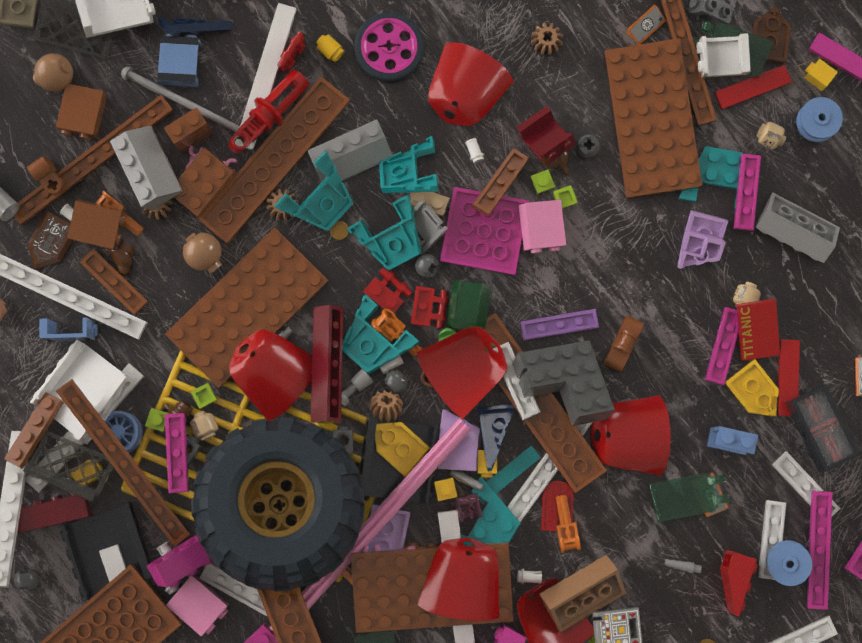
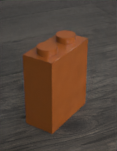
[56,84,107,140]
[164,107,213,154]
[67,199,126,249]

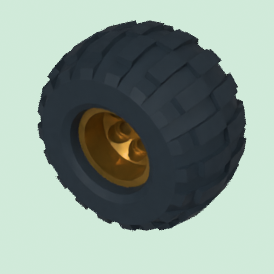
[191,417,365,592]

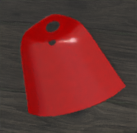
[428,42,514,126]
[417,326,507,419]
[229,330,312,421]
[590,395,671,476]
[417,538,499,621]
[517,578,594,643]

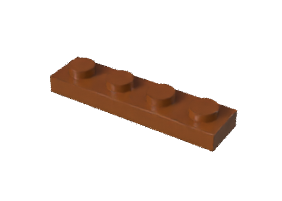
[472,148,529,217]
[80,249,148,316]
[4,392,64,469]

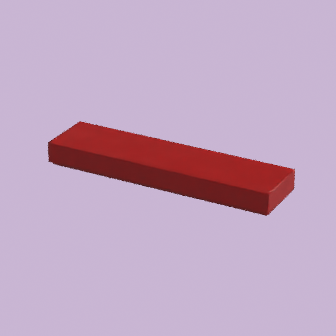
[714,65,792,110]
[777,339,800,417]

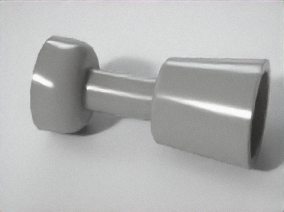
[342,368,374,407]

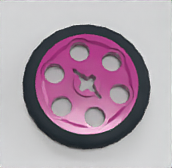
[354,12,425,81]

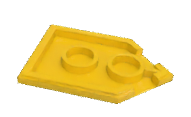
[725,359,779,416]
[375,422,430,477]

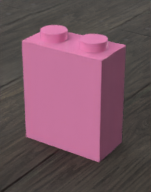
[519,200,566,253]
[166,574,229,636]

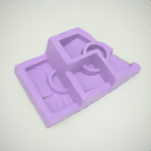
[677,210,728,268]
[438,409,481,471]

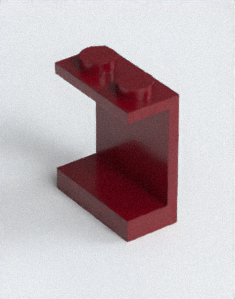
[516,106,576,166]

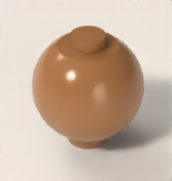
[33,53,73,92]
[183,232,222,274]

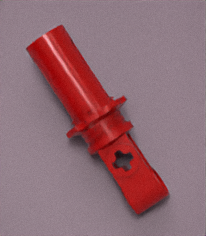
[229,70,309,153]

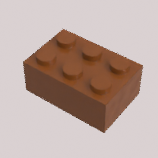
[174,148,237,217]

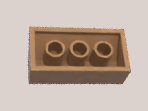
[540,555,626,632]

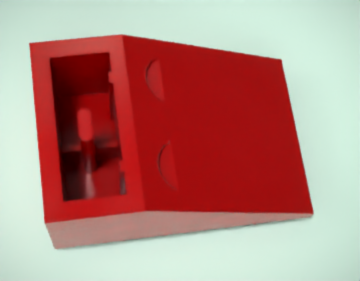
[720,550,757,616]

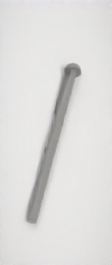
[121,67,240,132]

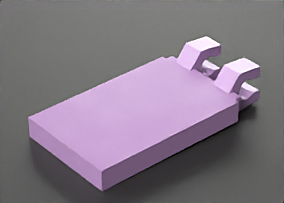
[363,505,411,552]

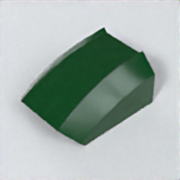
[448,280,492,330]

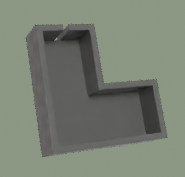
[513,340,615,426]

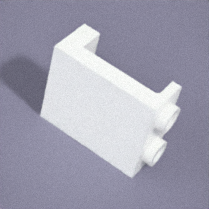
[697,33,750,78]

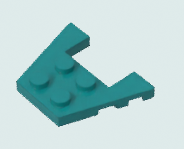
[379,136,439,193]
[678,146,743,209]
[274,150,354,231]
[347,194,422,271]
[343,294,420,374]
[441,477,521,545]

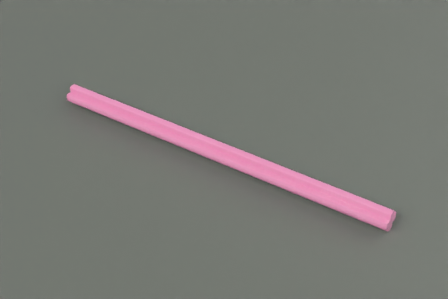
[269,418,472,631]

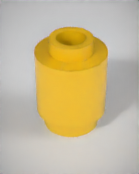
[316,34,344,62]

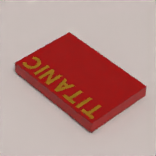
[736,299,780,361]

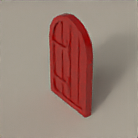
[541,480,574,532]

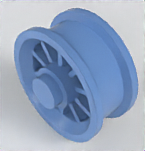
[796,97,843,142]
[105,411,143,453]
[767,540,812,586]

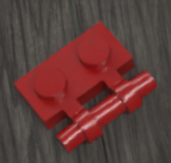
[277,32,306,74]
[363,267,413,314]
[411,286,449,329]

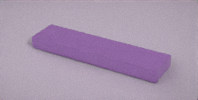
[520,309,599,341]

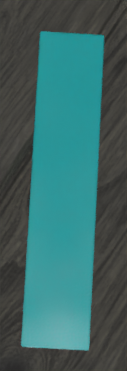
[474,446,541,505]

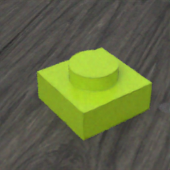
[530,169,555,195]
[553,185,578,209]
[191,383,217,409]
[145,408,168,432]

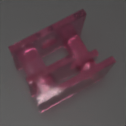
[452,493,482,522]

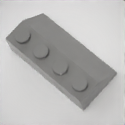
[307,119,392,182]
[110,126,183,211]
[756,192,840,263]

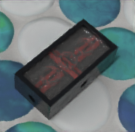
[785,384,860,472]

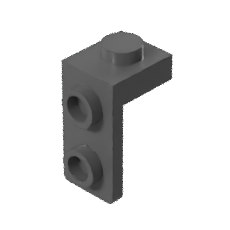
[688,0,733,24]

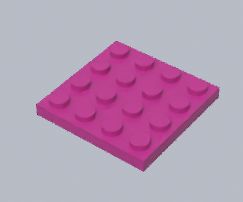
[440,187,529,276]

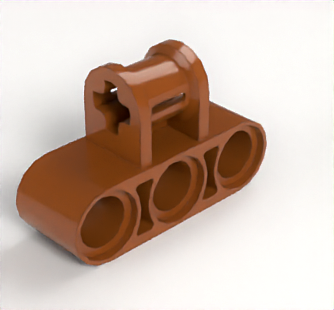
[27,156,63,194]
[603,315,644,373]

